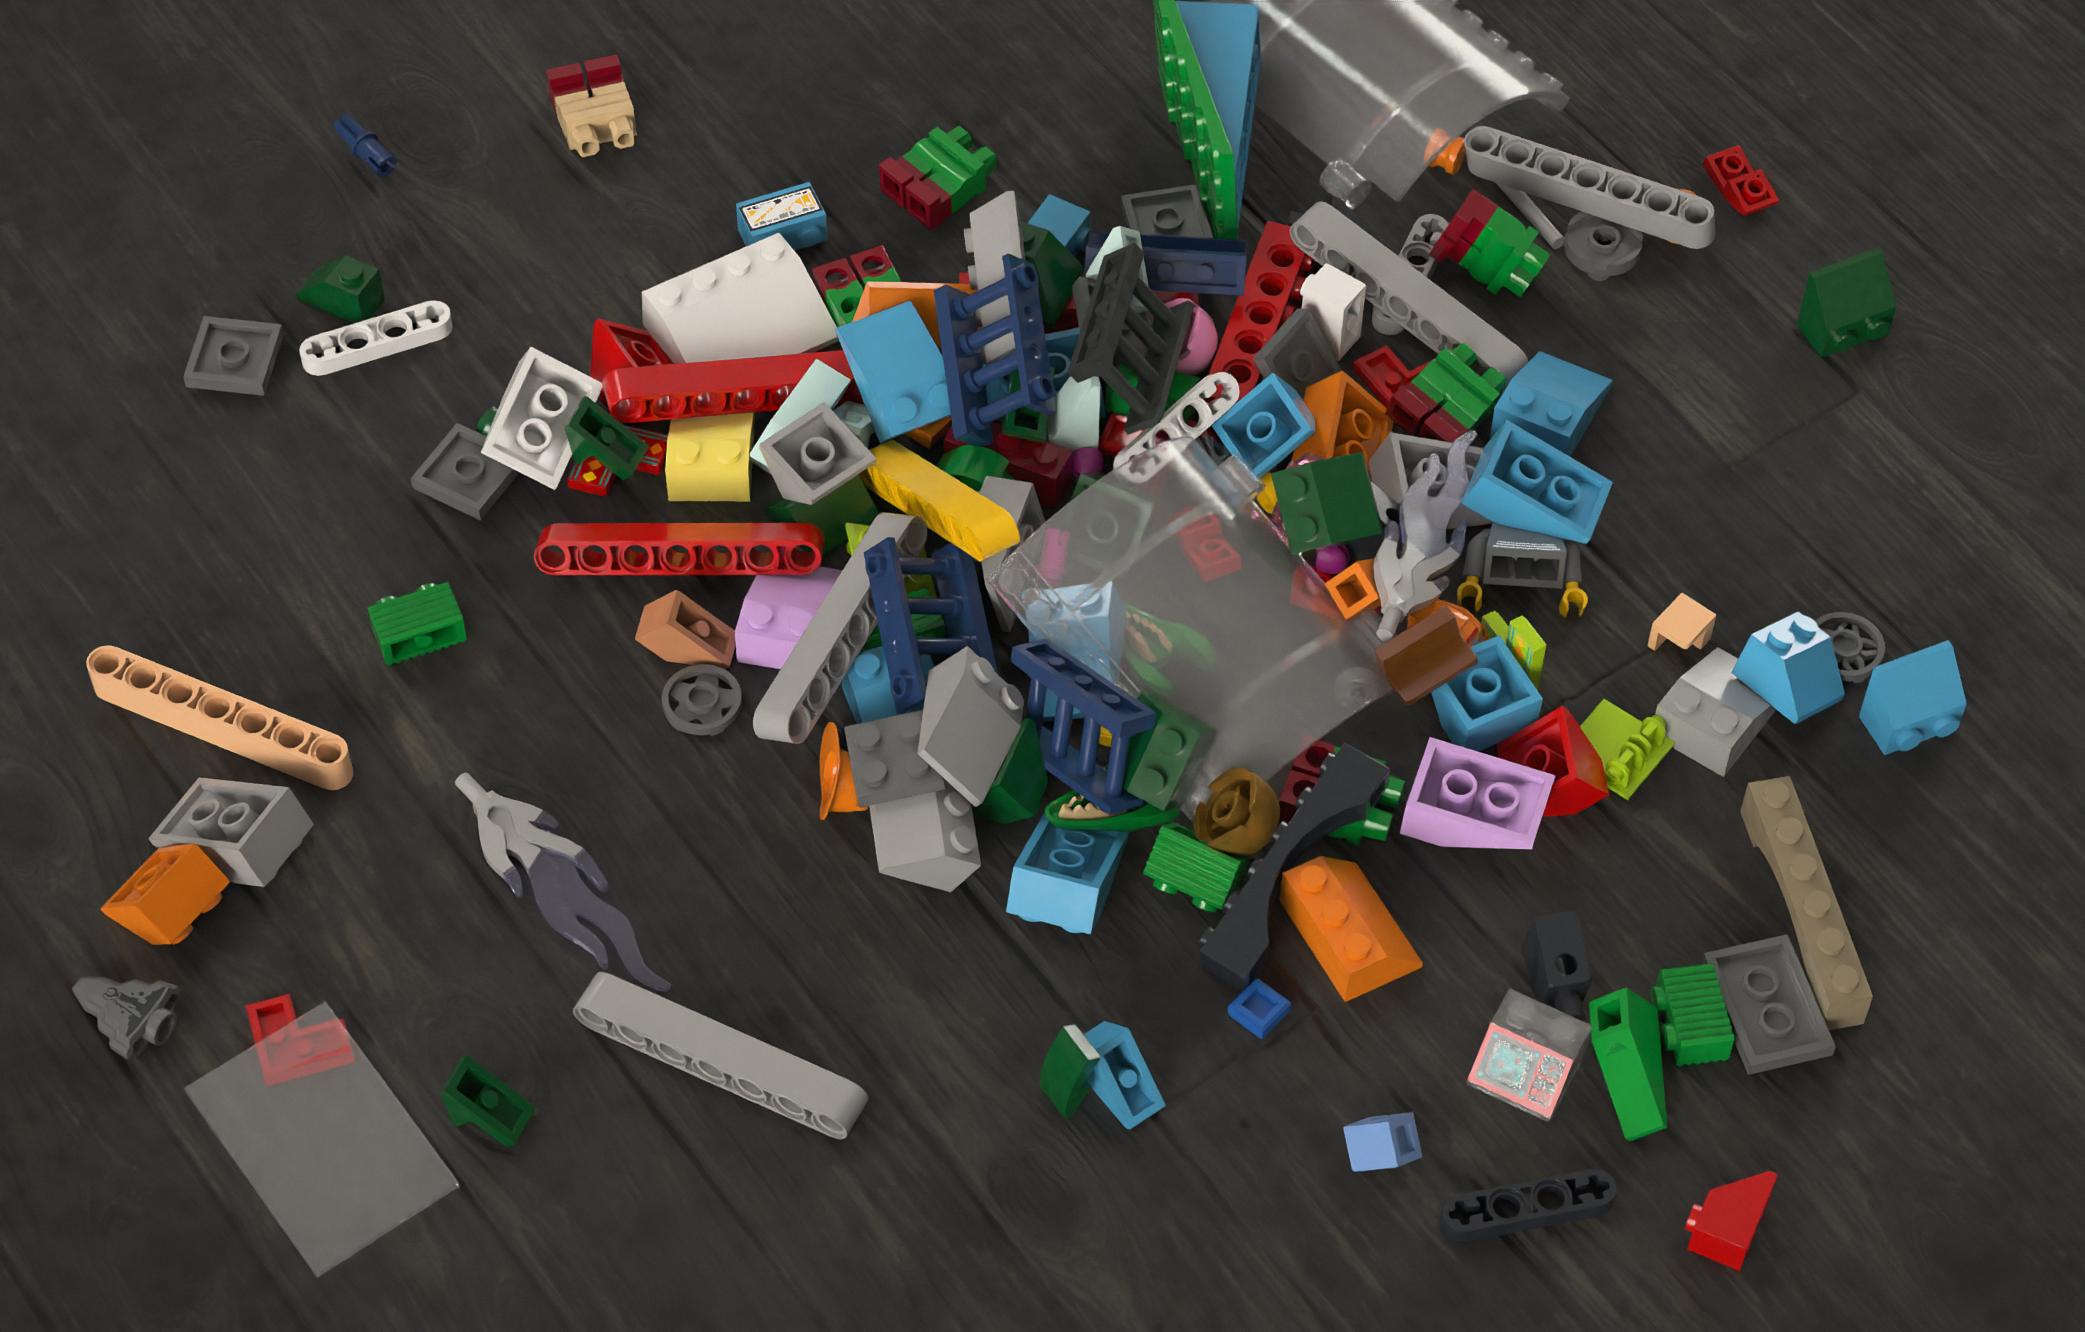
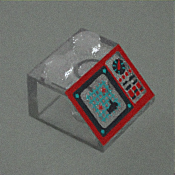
[1467,988,1592,1122]

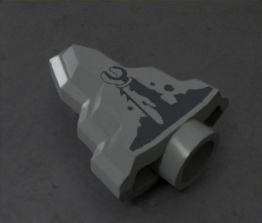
[72,976,181,1060]

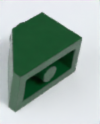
[296,255,385,323]

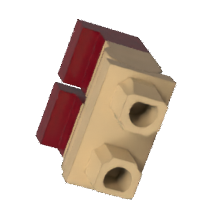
[546,54,637,157]

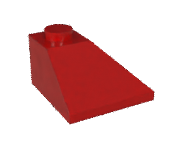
[590,318,674,408]
[1496,706,1609,817]

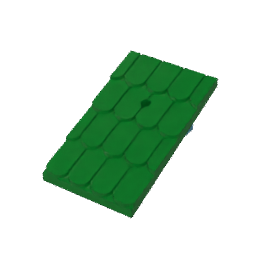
[1153,0,1261,239]

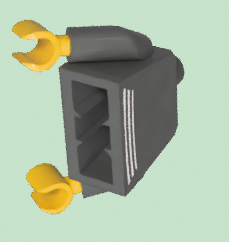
[1457,522,1588,617]

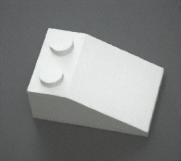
[481,347,603,490]

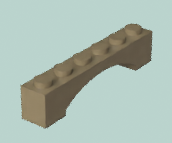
[1740,776,1873,1030]

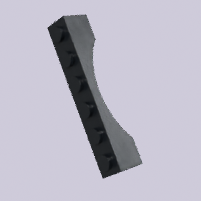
[1198,742,1389,992]

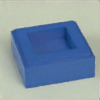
[1228,977,1291,1039]

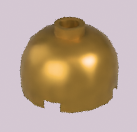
[1193,767,1280,857]

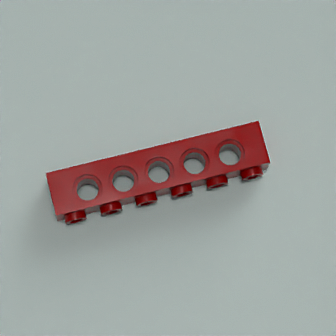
[1203,221,1315,414]

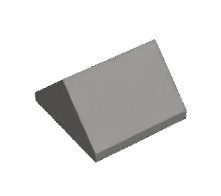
[759,402,876,505]

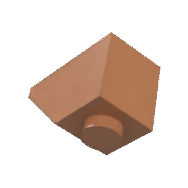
[635,590,736,669]

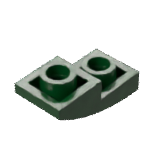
[1039,1024,1101,1119]

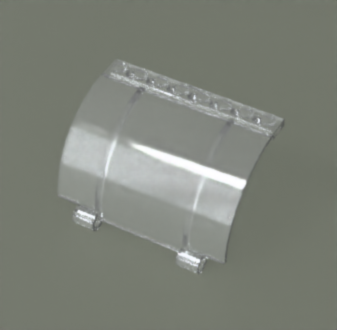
[1209,0,1570,209]
[986,436,1397,823]

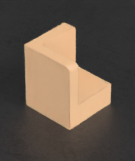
[1648,593,1716,651]

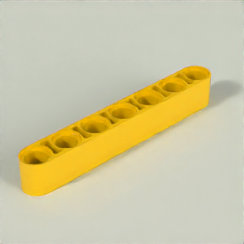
[858,440,1020,561]

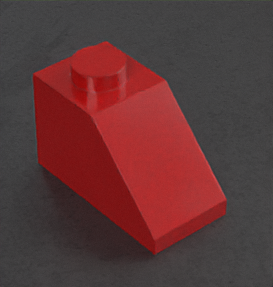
[1685,1171,1778,1271]

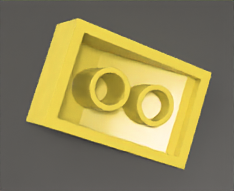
[665,412,755,502]

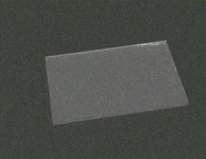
[184,1002,459,1278]

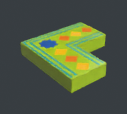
[1481,611,1546,691]

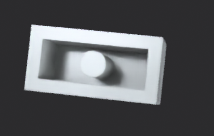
[1300,263,1366,361]

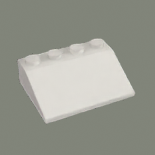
[642,233,839,364]

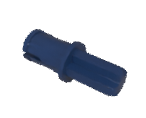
[333,113,397,177]

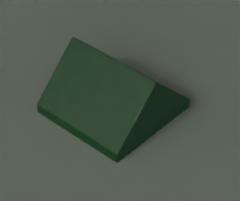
[765,475,879,560]

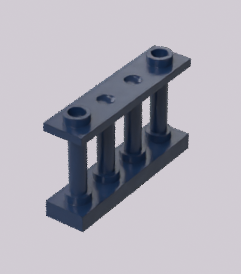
[1084,231,1246,296]
[934,253,1057,447]
[864,537,998,714]
[1011,638,1156,815]

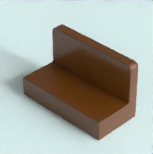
[1374,605,1478,706]

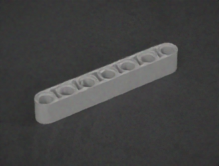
[1464,126,1715,249]
[1290,201,1528,394]
[753,512,927,744]
[573,972,869,1139]

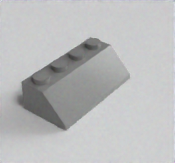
[964,191,1026,376]
[869,778,981,892]

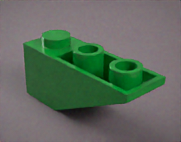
[1589,987,1667,1142]

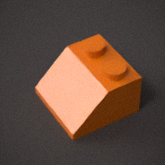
[100,843,230,945]

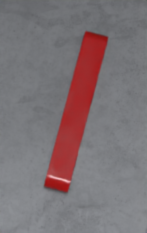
[602,350,864,423]
[534,523,825,575]

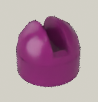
[1072,447,1103,480]
[1316,545,1350,574]

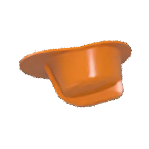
[820,722,869,820]

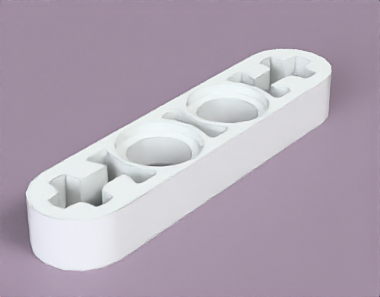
[299,301,453,376]
[1113,372,1240,485]

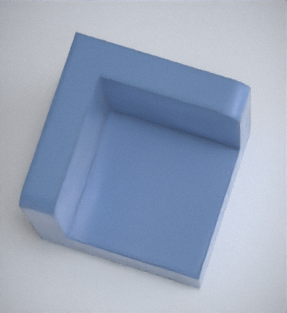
[1343,1112,1422,1172]

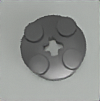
[1563,211,1643,281]

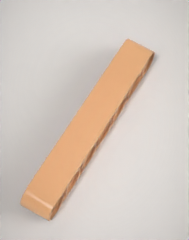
[87,645,353,790]

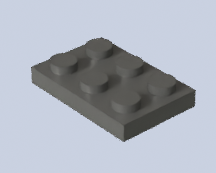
[1701,934,1836,1075]

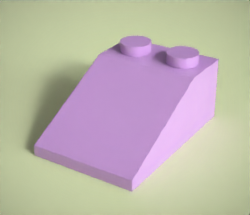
[735,567,843,669]
[1400,737,1555,849]

